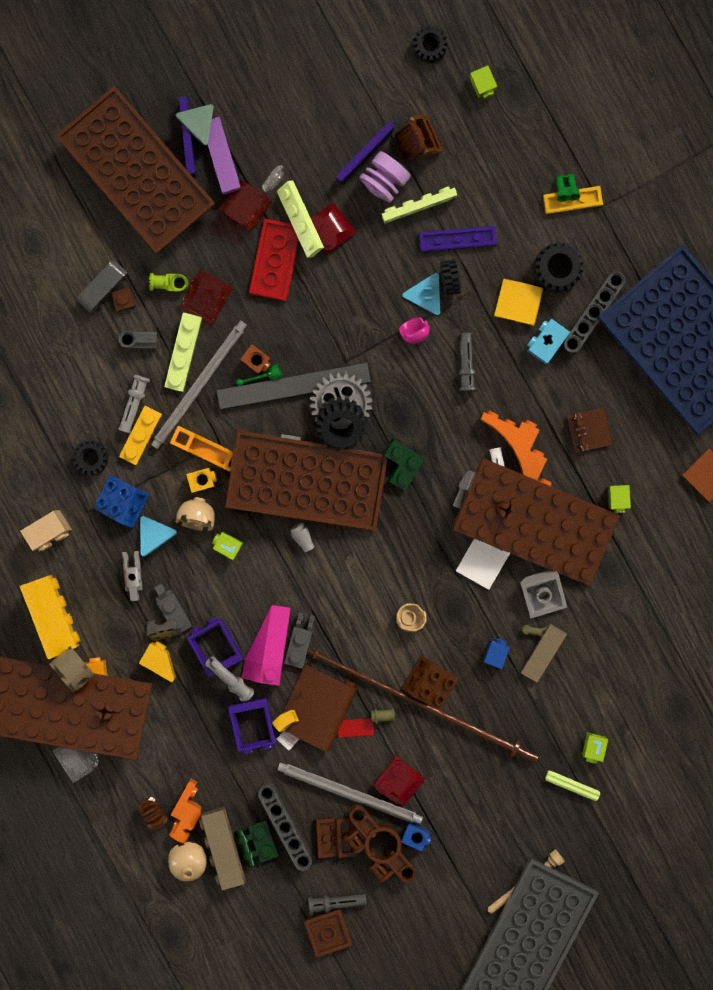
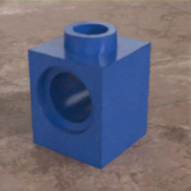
[483,638,510,669]
[400,822,431,851]

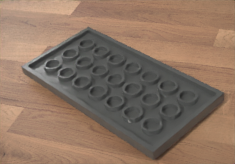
[461,857,599,990]

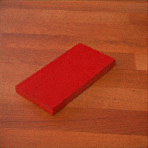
[249,218,299,302]

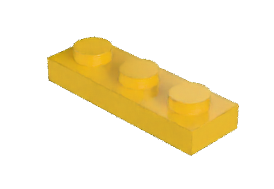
[119,406,163,465]

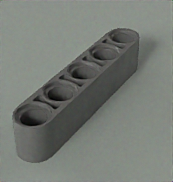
[562,272,625,354]
[258,783,312,871]

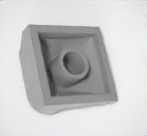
[520,570,567,618]

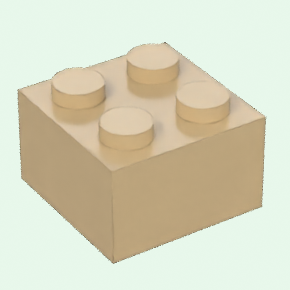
[20,510,72,552]

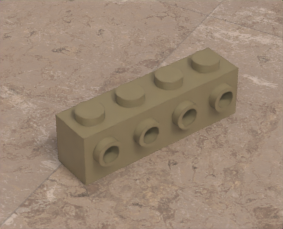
[199,807,245,890]

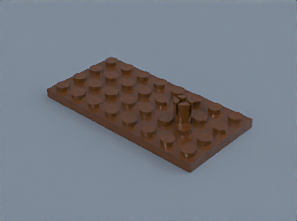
[55,86,216,254]
[224,430,387,531]
[452,458,620,586]
[0,657,153,761]

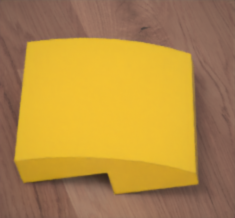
[494,279,543,326]

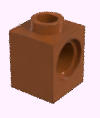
[240,344,271,375]

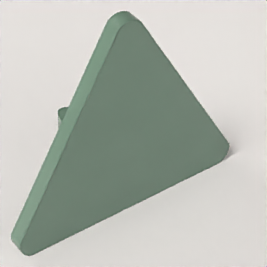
[176,104,214,145]

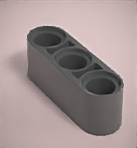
[76,260,128,313]

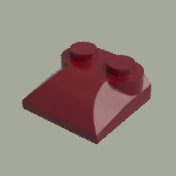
[310,202,356,256]
[372,755,426,808]

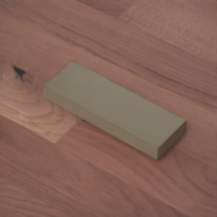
[521,624,567,682]

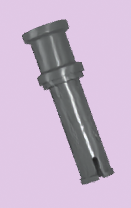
[458,333,477,392]
[308,894,367,915]

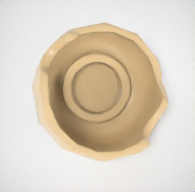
[396,603,426,632]

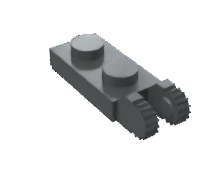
[284,612,315,669]

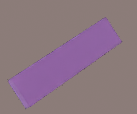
[208,117,241,195]

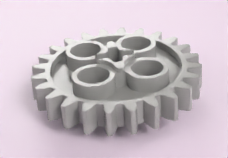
[310,371,372,429]

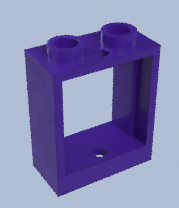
[187,617,244,678]
[228,696,276,754]

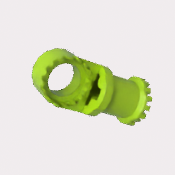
[149,273,189,292]

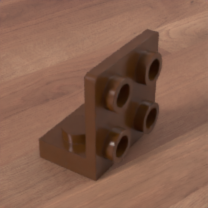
[402,655,459,710]

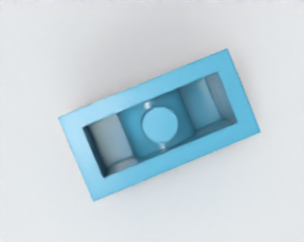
[527,319,570,365]

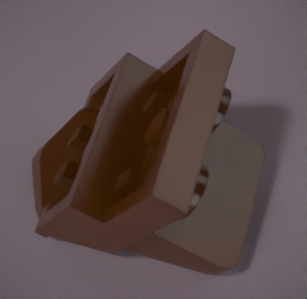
[395,115,443,163]

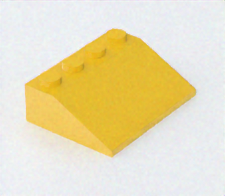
[20,575,80,659]

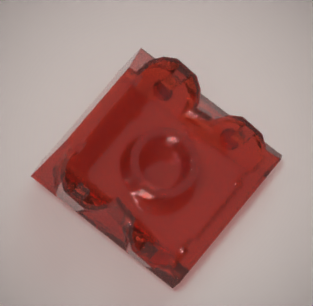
[219,180,273,231]
[180,270,233,324]

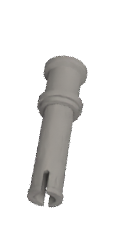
[118,374,150,433]
[205,656,254,702]

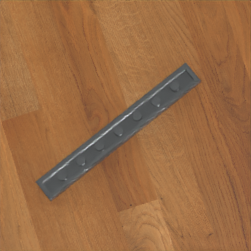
[217,363,371,409]

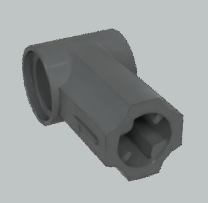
[119,331,157,350]

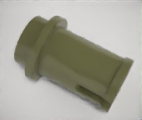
[371,709,395,724]

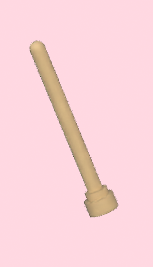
[488,849,565,914]

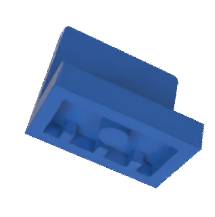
[94,475,150,528]

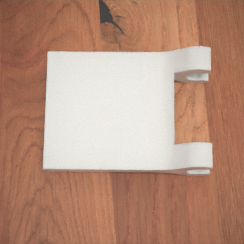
[456,539,510,589]

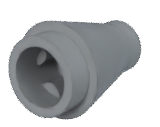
[290,522,314,552]

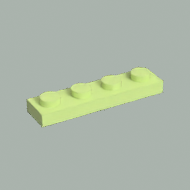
[277,181,324,258]
[382,187,457,224]
[164,312,202,392]

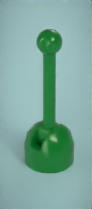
[236,364,282,386]

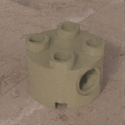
[49,646,95,692]

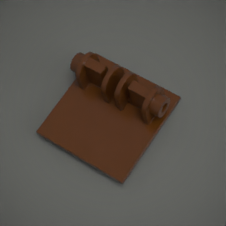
[567,408,612,453]

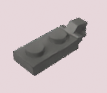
[154,583,193,634]

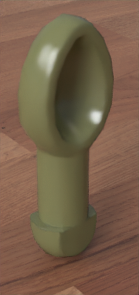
[522,625,547,637]

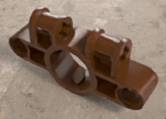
[343,804,416,883]

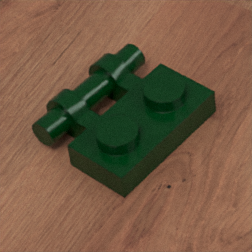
[236,819,279,867]

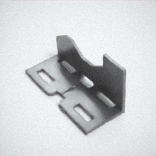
[147,620,182,641]

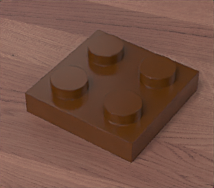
[304,908,353,958]

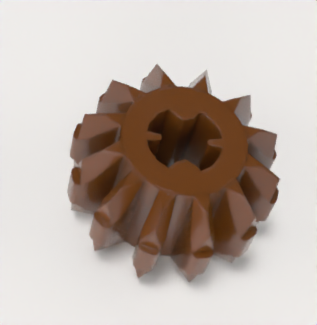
[138,796,168,831]

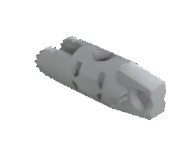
[122,551,143,601]

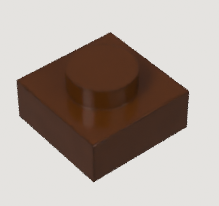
[111,287,136,312]

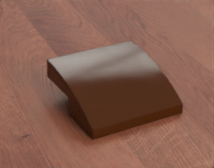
[314,817,357,858]

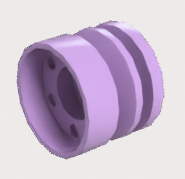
[359,151,411,203]

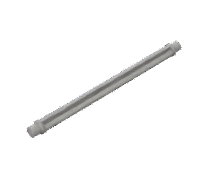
[151,320,247,449]
[277,762,423,825]

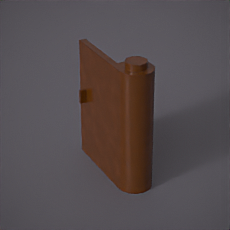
[282,664,357,752]

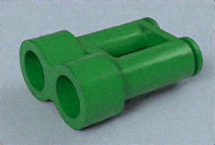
[555,174,580,202]

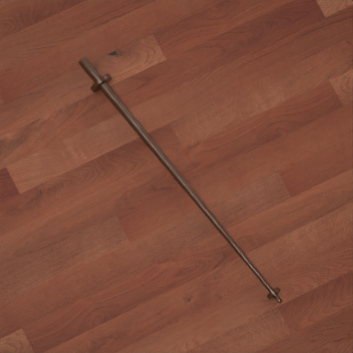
[307,649,539,763]

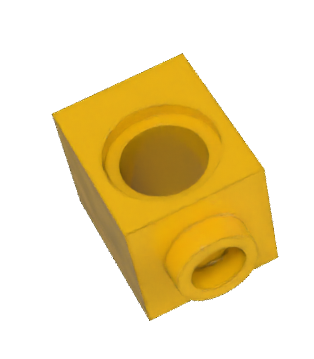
[186,468,217,493]

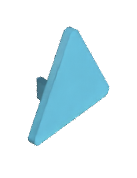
[402,273,440,315]
[140,516,177,557]

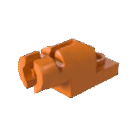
[169,779,202,844]

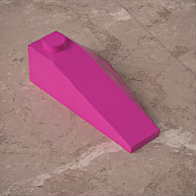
[242,605,291,686]

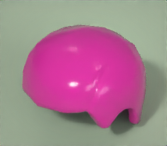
[399,317,430,344]

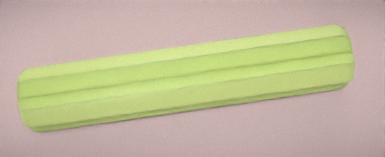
[545,771,600,801]

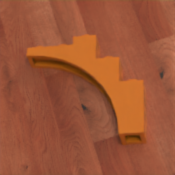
[480,411,552,487]

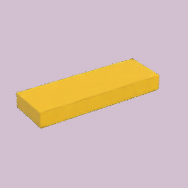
[543,186,603,215]

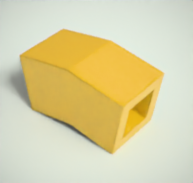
[272,710,299,732]

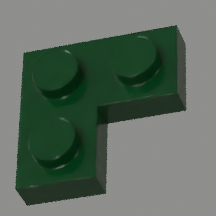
[382,438,425,491]

